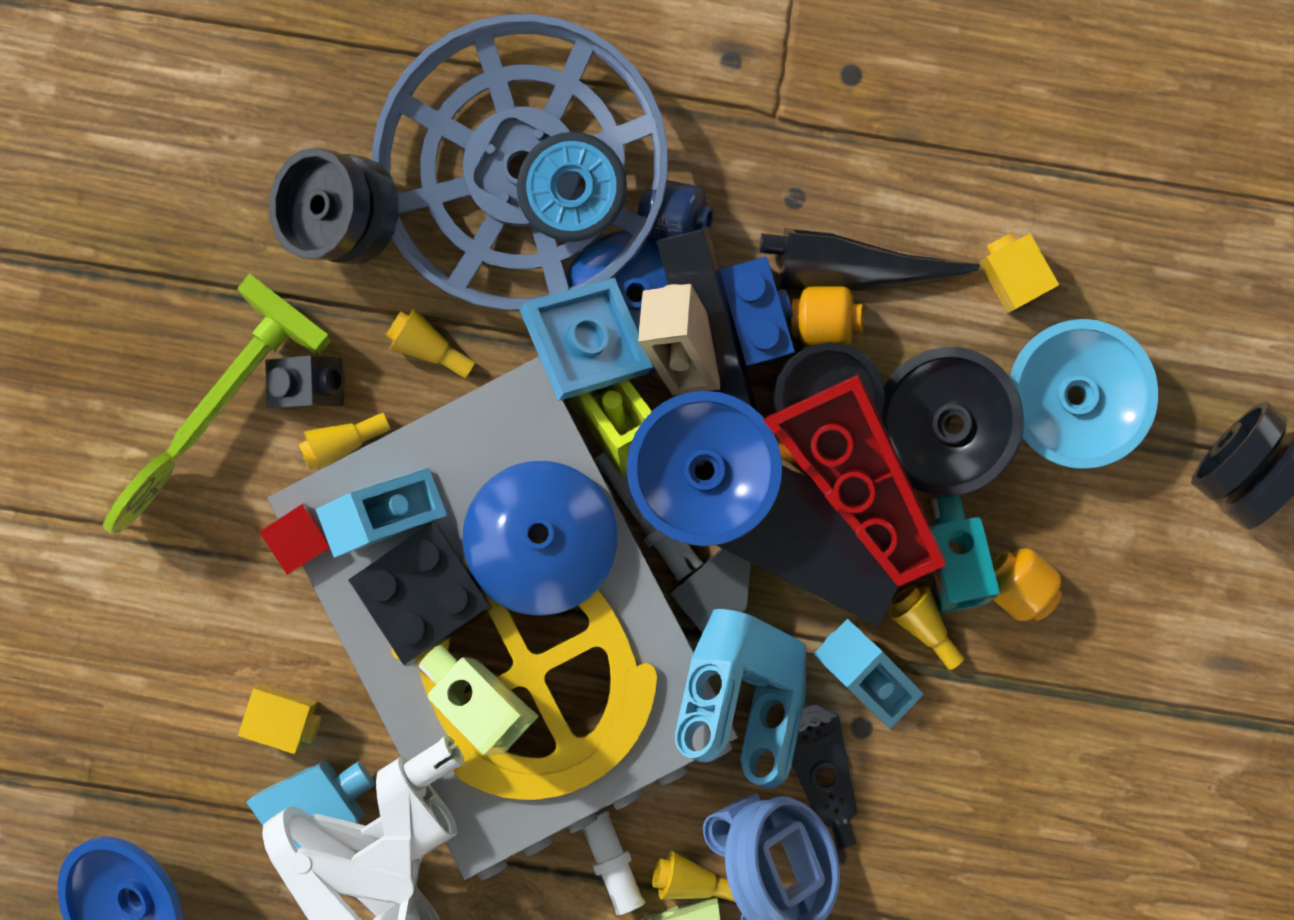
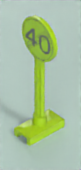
[103,273,332,536]

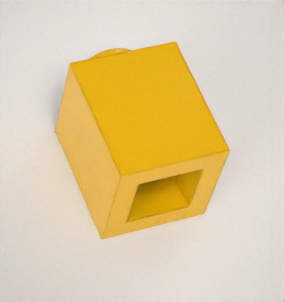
[979,232,1059,313]
[238,684,321,754]

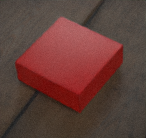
[259,503,330,575]

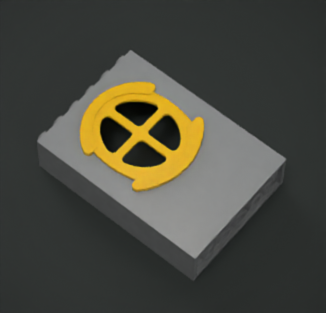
[267,357,738,880]

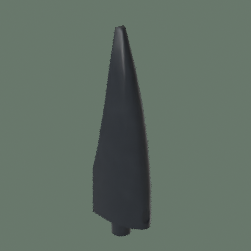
[759,228,980,291]

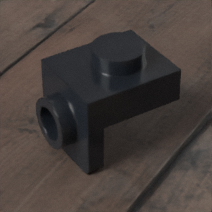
[265,355,345,409]

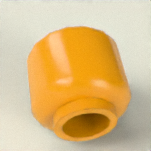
[791,286,864,348]
[992,548,1062,621]

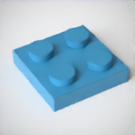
[520,278,653,401]

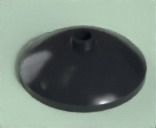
[881,347,1024,497]

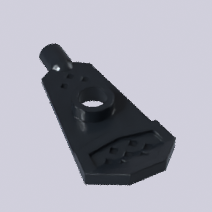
[792,703,857,849]

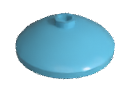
[1010,319,1158,469]

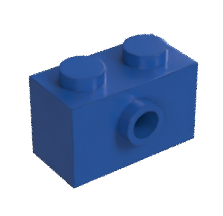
[720,256,795,369]

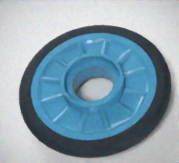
[517,132,627,242]

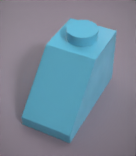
[316,468,447,558]
[813,619,924,729]

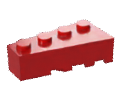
[763,373,946,587]

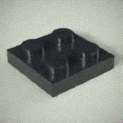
[348,521,493,666]

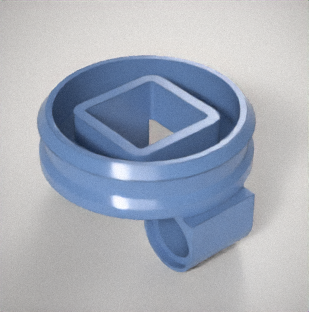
[703,793,840,920]

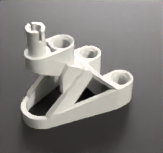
[262,735,464,920]

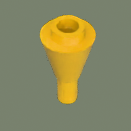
[385,308,475,378]
[298,412,391,471]
[889,585,964,670]
[652,851,735,902]

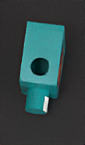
[931,496,1000,614]

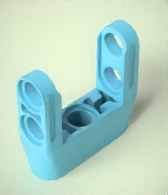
[675,609,807,788]

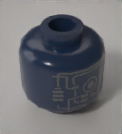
[638,180,714,242]

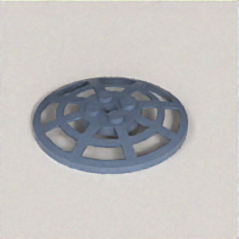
[372,14,668,311]

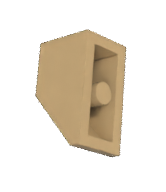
[638,284,720,395]

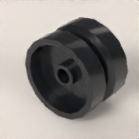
[269,148,398,264]
[771,342,885,418]
[1191,402,1294,530]

